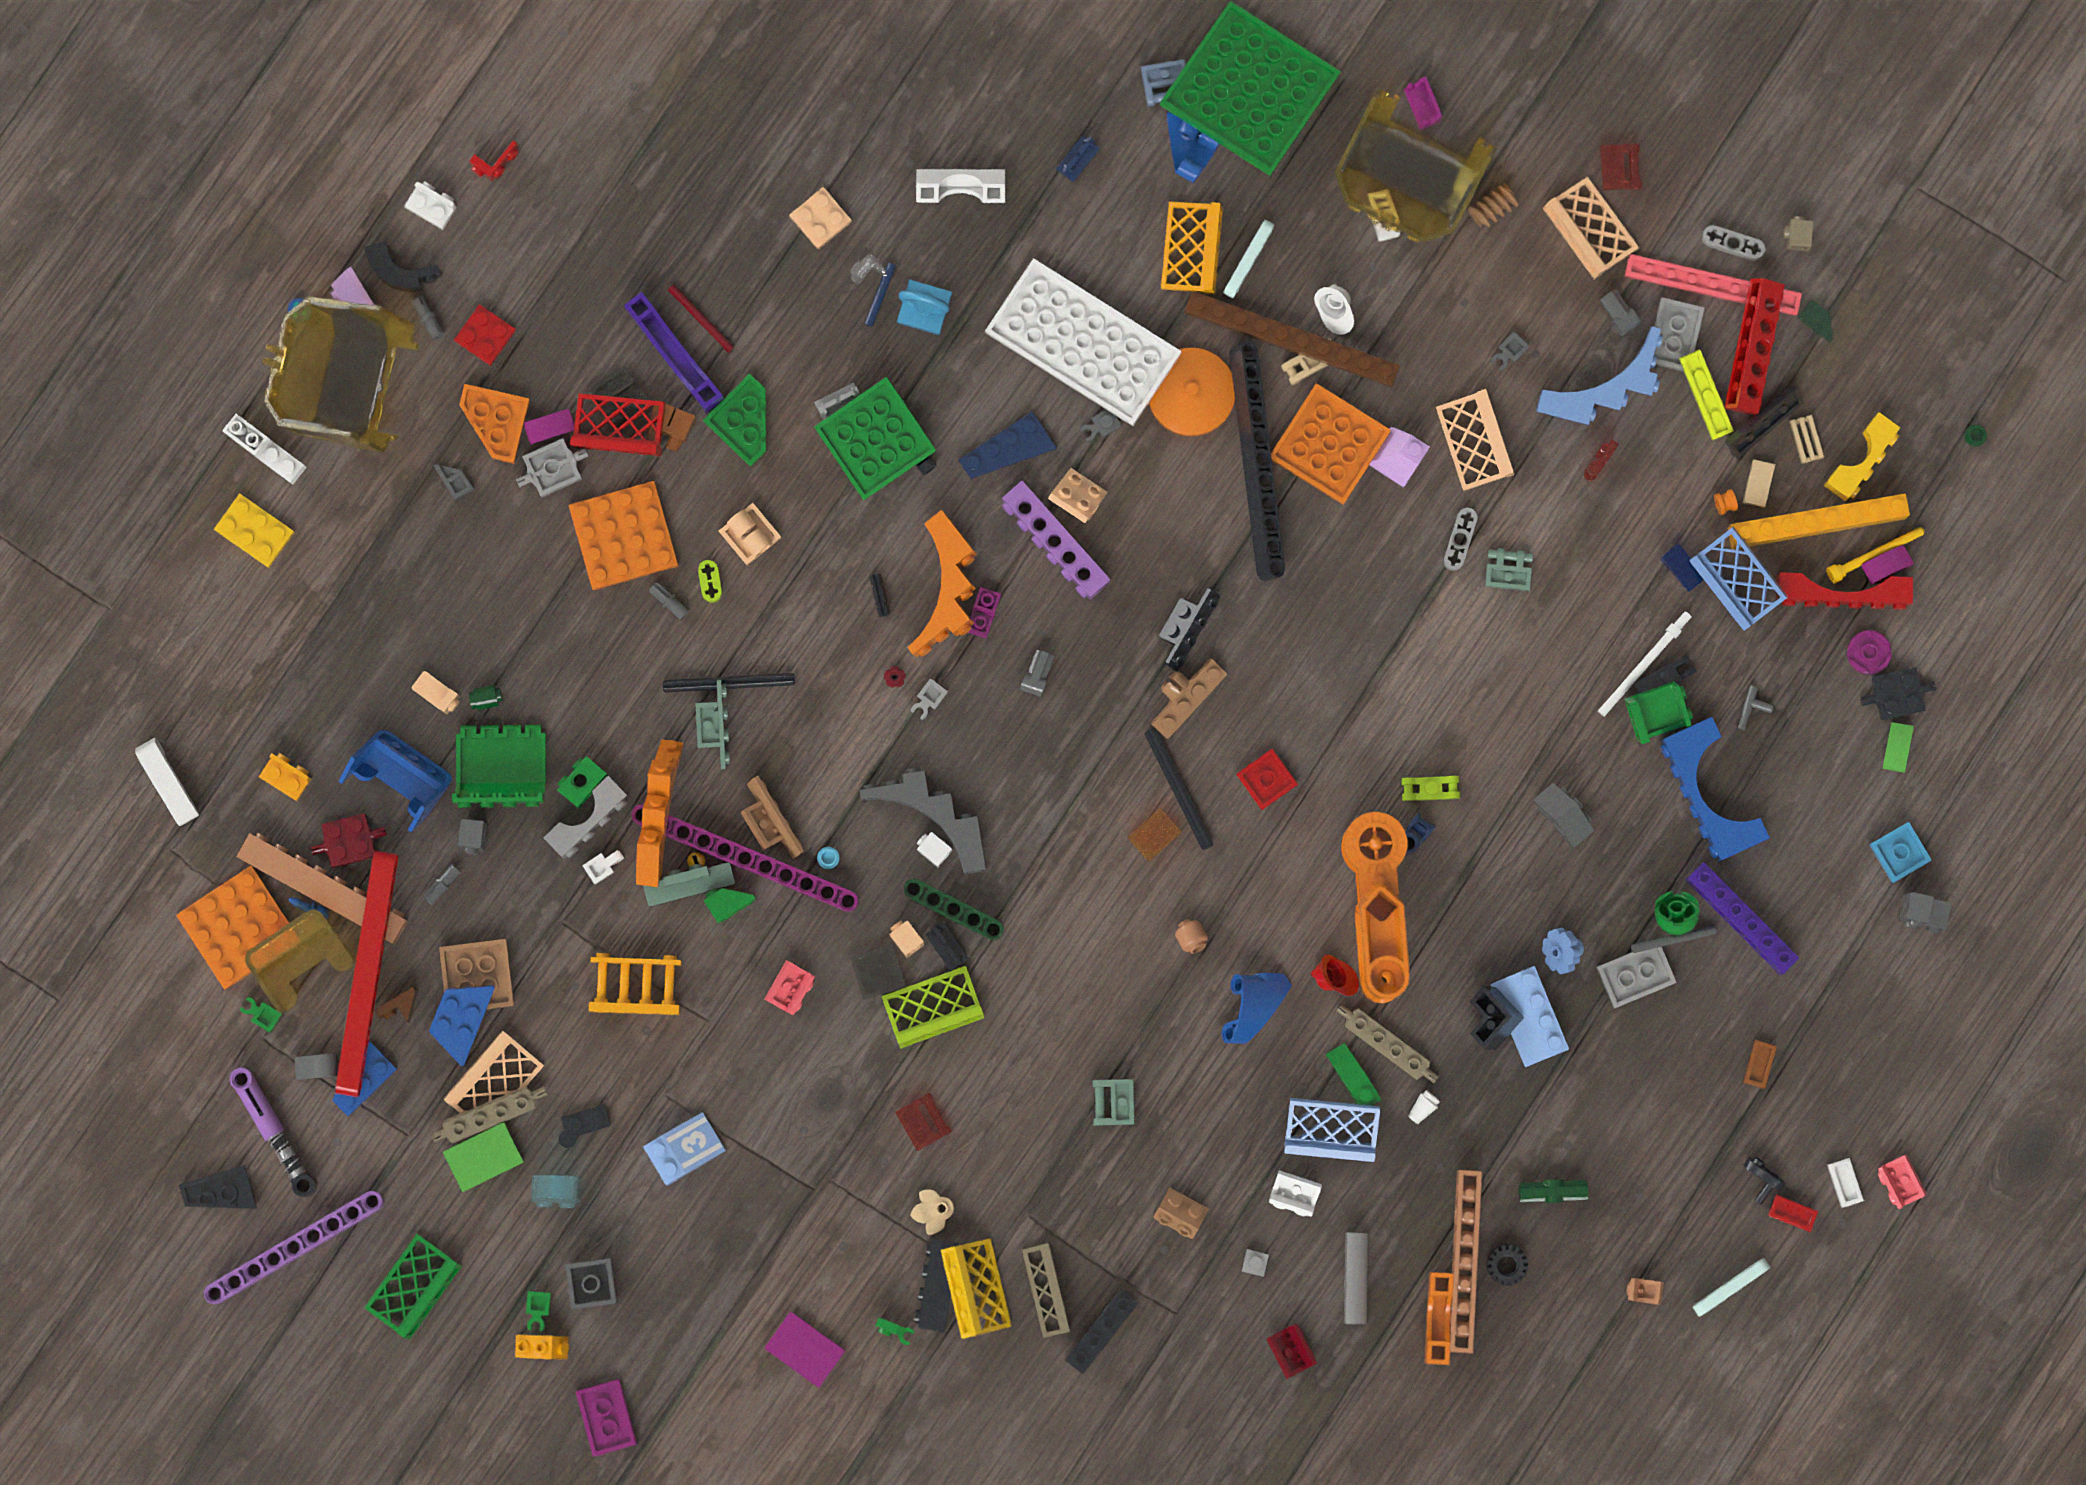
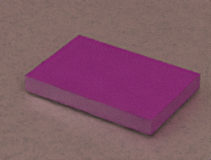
[764,1311,845,1388]
[575,1379,637,1457]

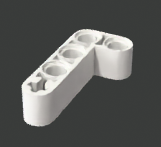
[135,737,199,826]

